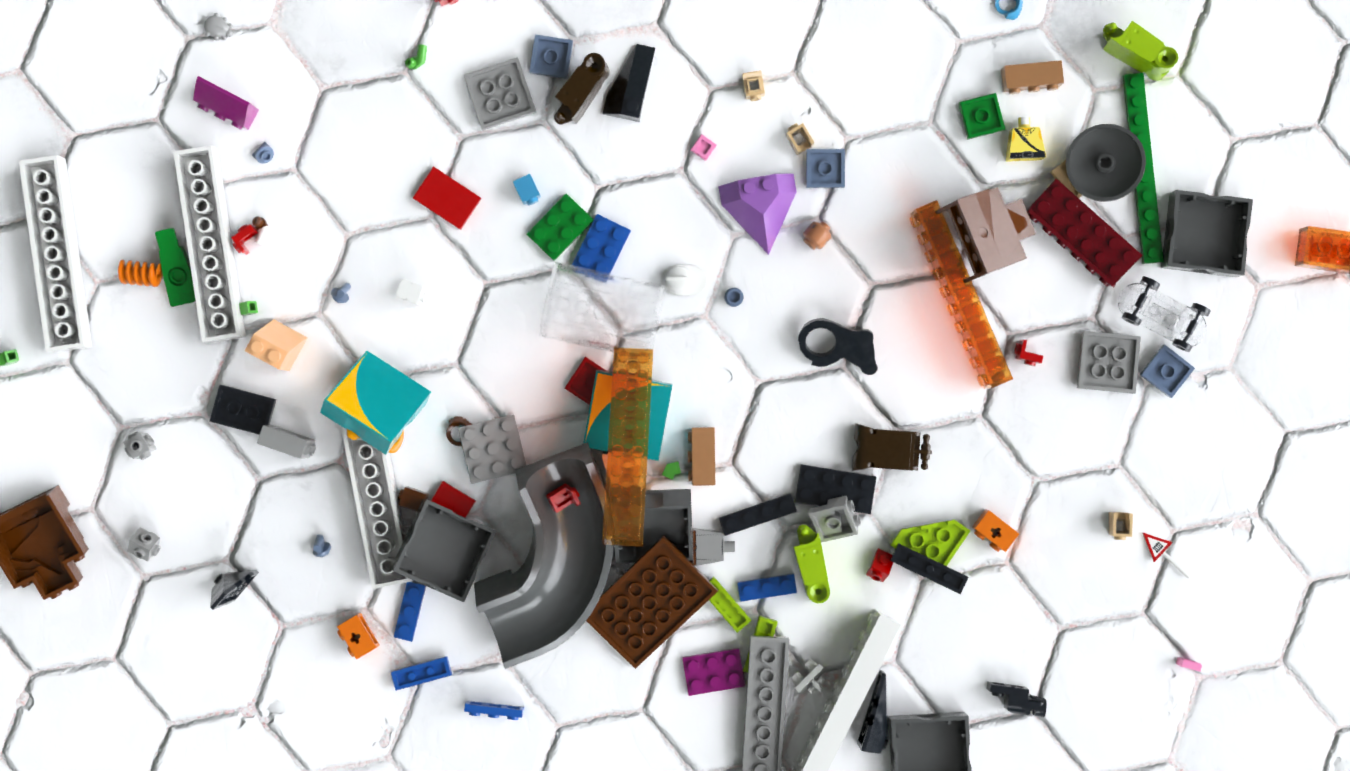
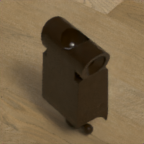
[554,53,610,125]
[852,423,932,471]

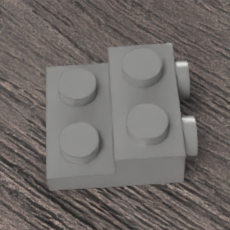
[809,496,861,543]

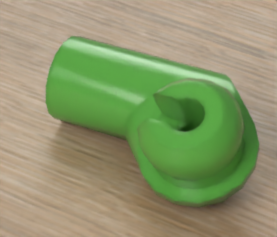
[405,44,427,70]

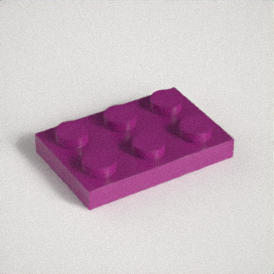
[682,648,745,696]

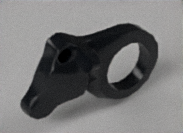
[798,318,878,375]

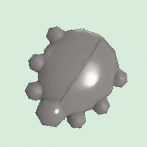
[204,13,233,41]

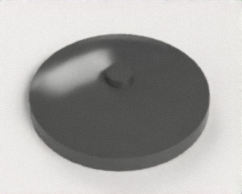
[1066,124,1146,202]

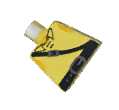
[1006,117,1046,162]

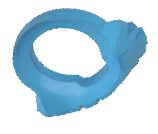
[995,0,1023,20]

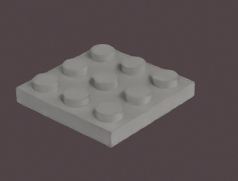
[464,57,537,131]
[1077,331,1141,394]
[457,414,527,484]

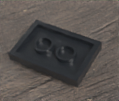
[209,384,277,435]

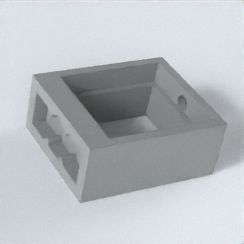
[257,425,316,459]

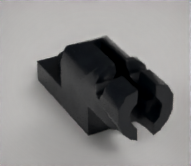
[986,681,1047,717]

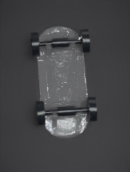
[1118,276,1211,352]

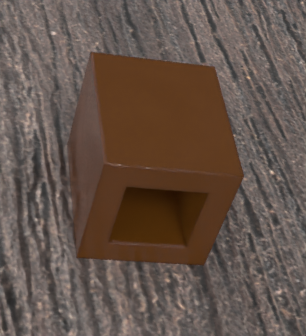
[398,486,430,511]

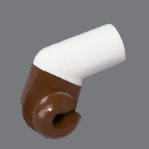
[252,216,270,246]

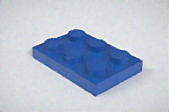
[572,214,631,282]

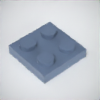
[529,34,573,79]
[806,149,845,188]
[1140,345,1195,398]

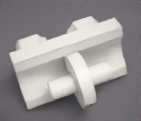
[791,659,826,694]

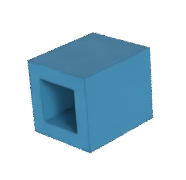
[513,174,541,206]

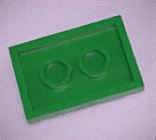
[526,194,594,262]

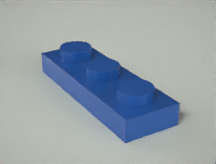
[737,573,797,602]
[394,581,426,642]
[391,656,452,691]
[464,701,524,720]

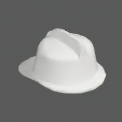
[660,265,707,296]

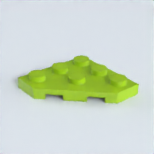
[890,519,970,566]

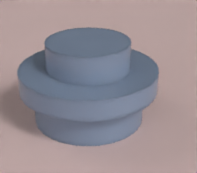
[724,288,744,307]

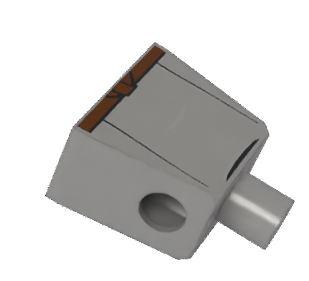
[692,528,735,566]

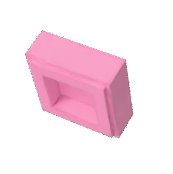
[690,134,717,161]
[1176,657,1202,672]

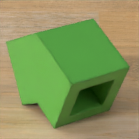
[239,301,258,316]
[0,349,19,366]
[662,461,681,480]

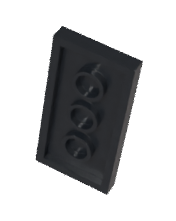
[794,464,877,515]

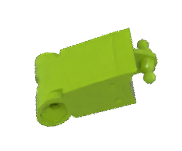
[1103,21,1179,81]
[793,525,830,604]

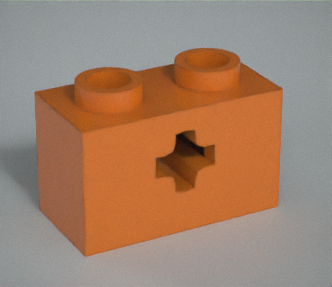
[972,509,1019,552]
[337,612,380,660]

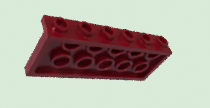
[1027,178,1143,288]

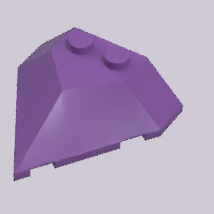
[718,174,797,255]

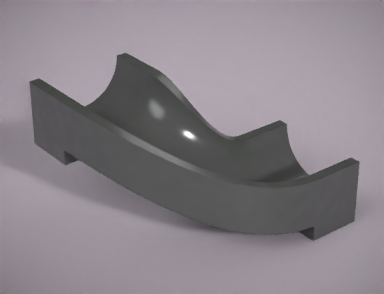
[474,442,614,669]

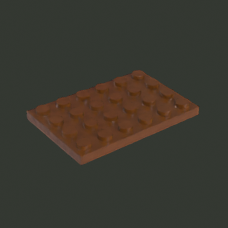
[586,536,718,669]

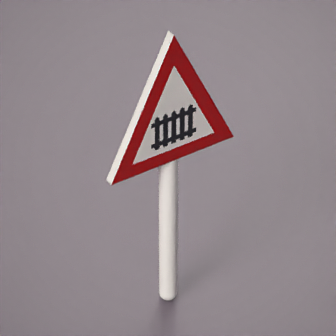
[1142,532,1190,579]

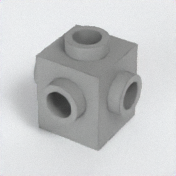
[123,431,157,460]
[128,527,161,562]

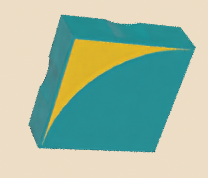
[320,351,431,455]
[583,370,673,461]

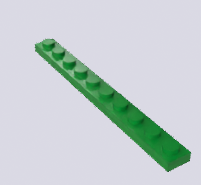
[1122,73,1164,264]

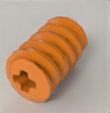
[118,260,163,287]

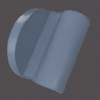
[252,141,274,164]
[331,283,351,303]
[313,535,331,557]

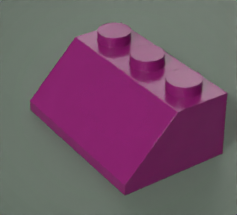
[193,76,259,130]

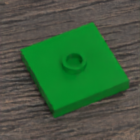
[958,93,1006,140]

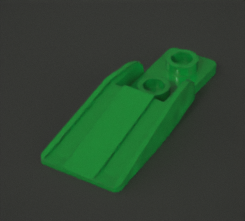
[155,228,196,307]

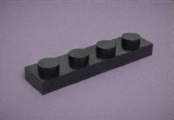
[719,493,797,536]
[890,543,969,595]

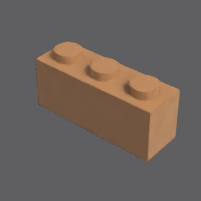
[1001,60,1064,95]
[688,427,716,486]

